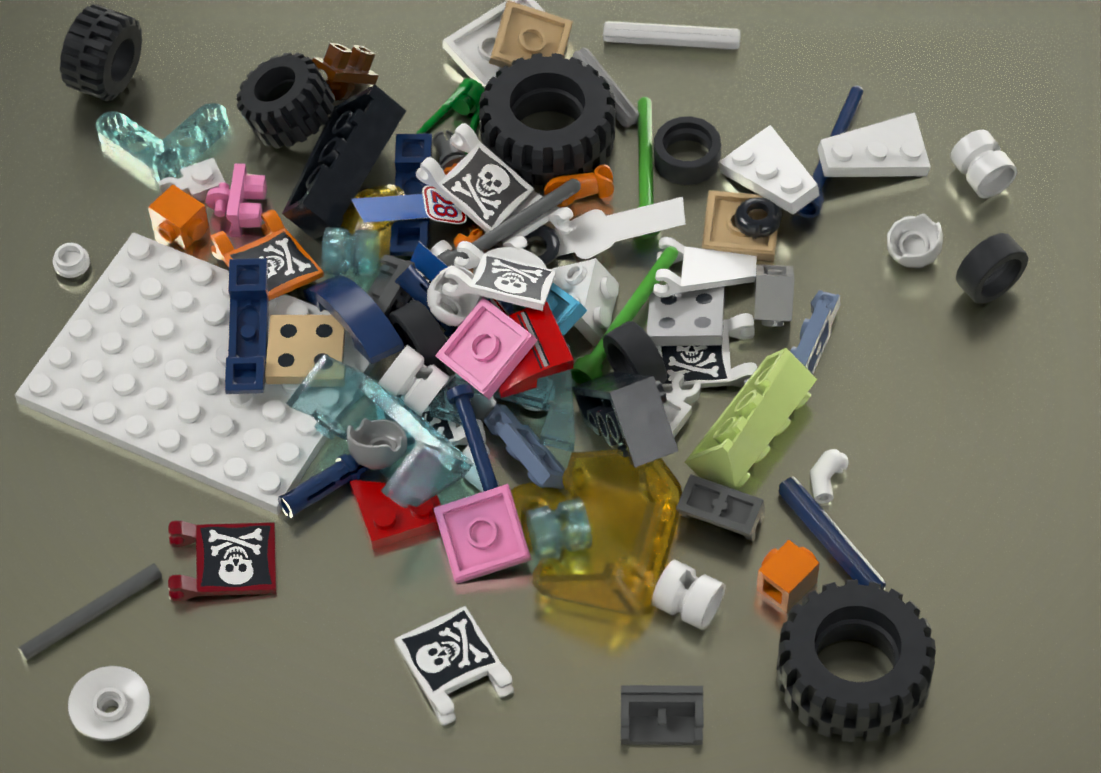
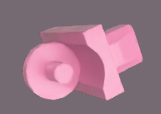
[206,164,267,237]

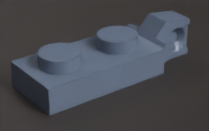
[790,290,841,375]
[483,404,572,489]

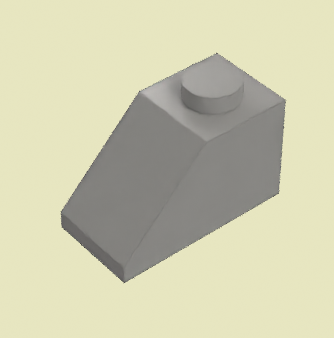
[754,264,794,327]

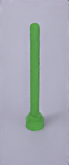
[638,97,660,237]
[569,246,678,384]

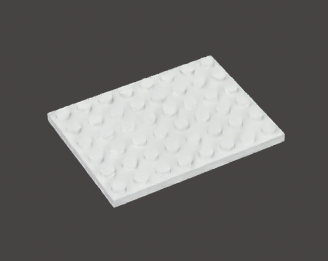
[15,232,377,515]

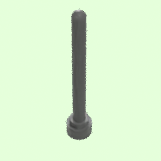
[437,179,581,267]

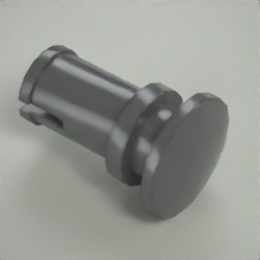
[432,130,466,171]

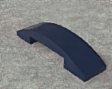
[390,134,432,256]
[225,258,269,394]
[303,275,404,364]

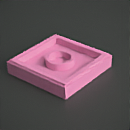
[435,297,537,399]
[433,484,532,584]

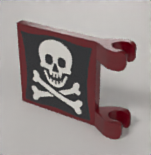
[168,521,276,601]

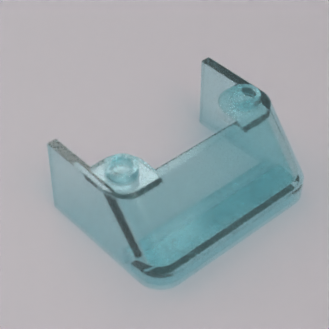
[286,354,474,508]

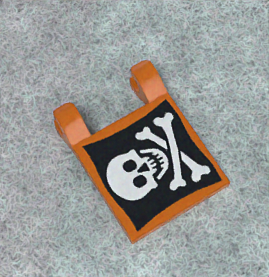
[210,210,324,301]

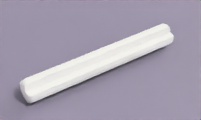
[603,21,740,50]

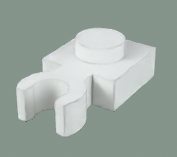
[158,158,226,202]
[663,373,701,438]

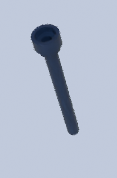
[797,85,864,218]

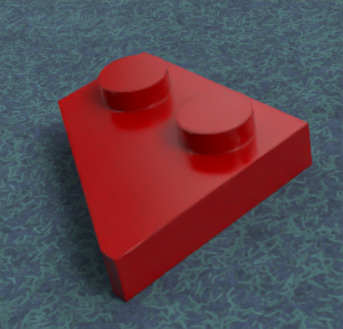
[350,480,441,550]

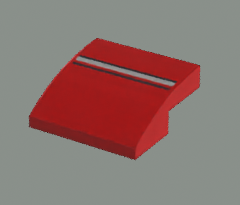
[497,302,574,398]

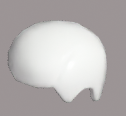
[887,214,943,268]
[427,265,483,327]

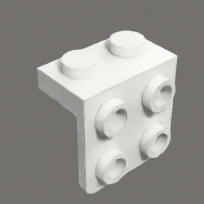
[551,258,619,346]

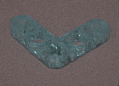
[96,103,229,181]

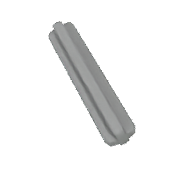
[573,48,639,128]

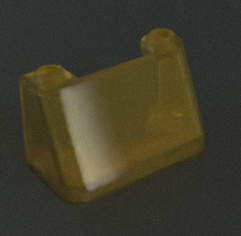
[532,449,682,616]

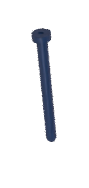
[446,384,498,491]

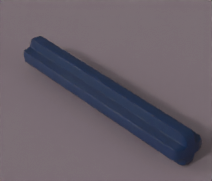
[778,476,886,591]

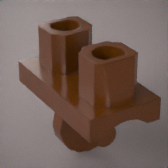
[312,43,379,101]

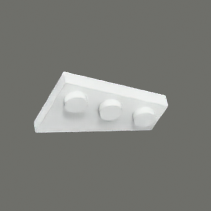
[817,112,931,177]

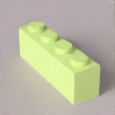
[685,348,817,490]

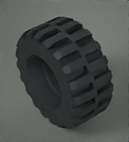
[479,53,615,189]
[776,580,936,742]

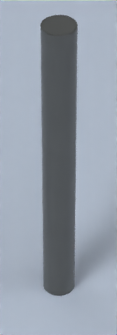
[18,563,162,661]

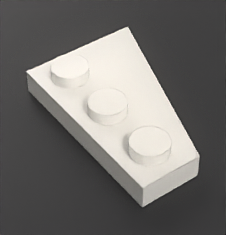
[443,0,545,89]
[718,125,820,214]

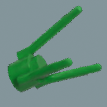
[416,78,485,155]

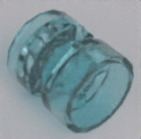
[322,227,380,278]
[526,498,592,560]

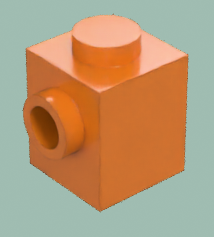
[148,184,209,250]
[756,540,820,613]

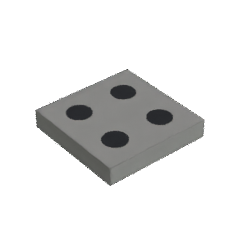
[647,286,725,346]

